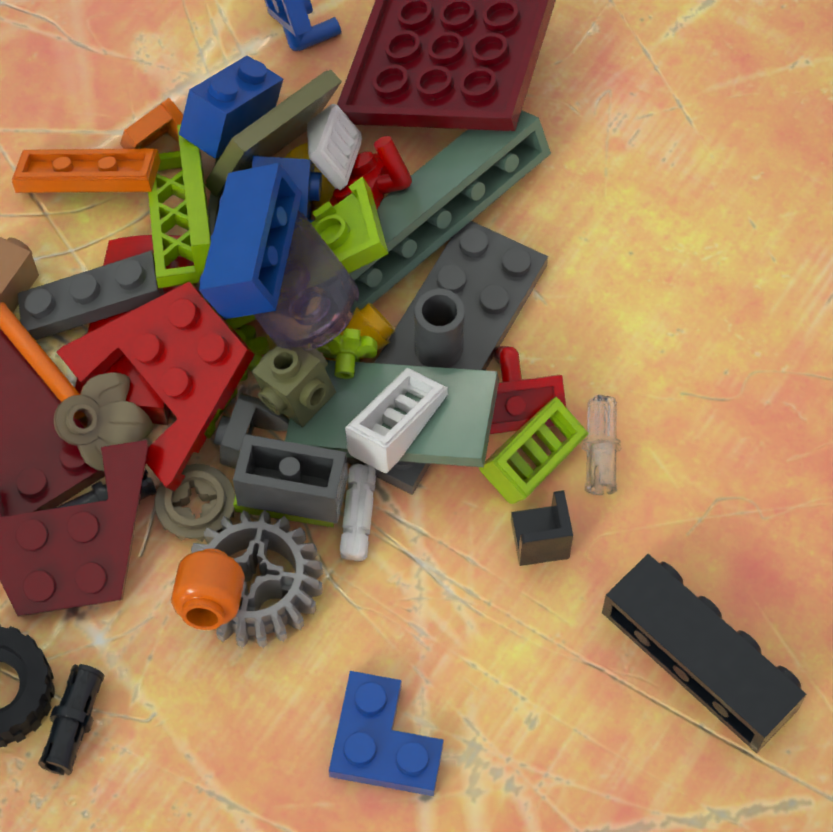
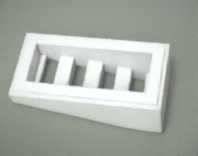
[307,104,362,190]
[345,368,448,473]

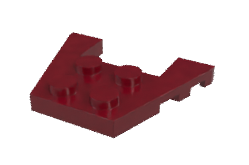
[0,440,149,616]

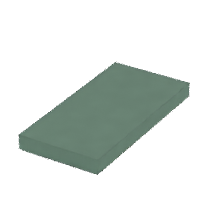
[285,360,499,468]

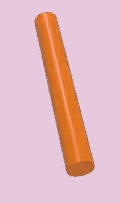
[0,302,85,420]

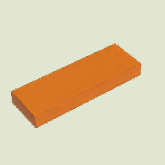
[12,148,161,193]

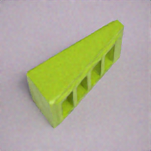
[479,397,589,504]

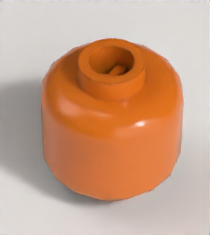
[171,548,245,630]

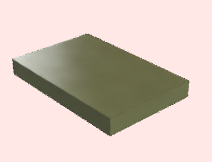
[205,70,342,197]

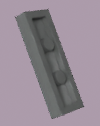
[18,250,164,340]

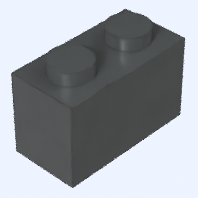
[233,434,348,523]

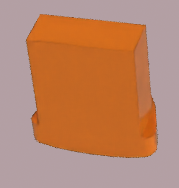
[120,97,183,149]

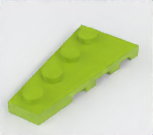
[225,177,389,329]

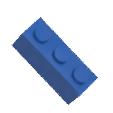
[199,163,302,320]

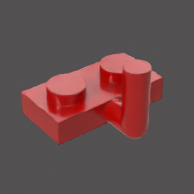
[329,136,412,209]
[490,346,566,434]

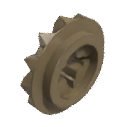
[154,464,235,542]

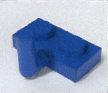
[264,0,342,51]

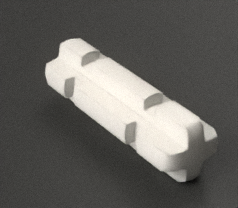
[340,464,376,561]

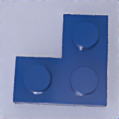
[329,671,444,796]

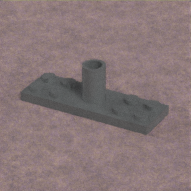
[347,221,548,495]

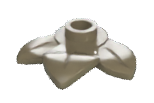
[53,372,153,471]

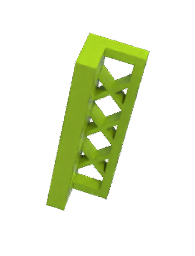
[148,124,211,288]

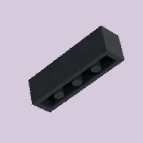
[602,554,807,753]

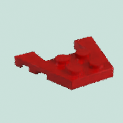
[57,282,255,491]

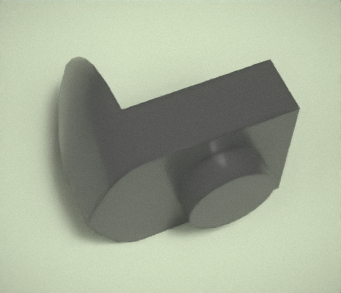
[214,393,290,469]

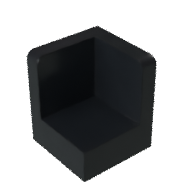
[511,490,573,566]

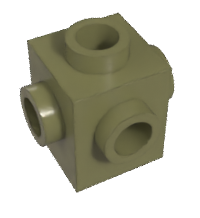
[251,336,336,427]

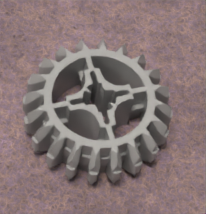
[191,510,323,648]

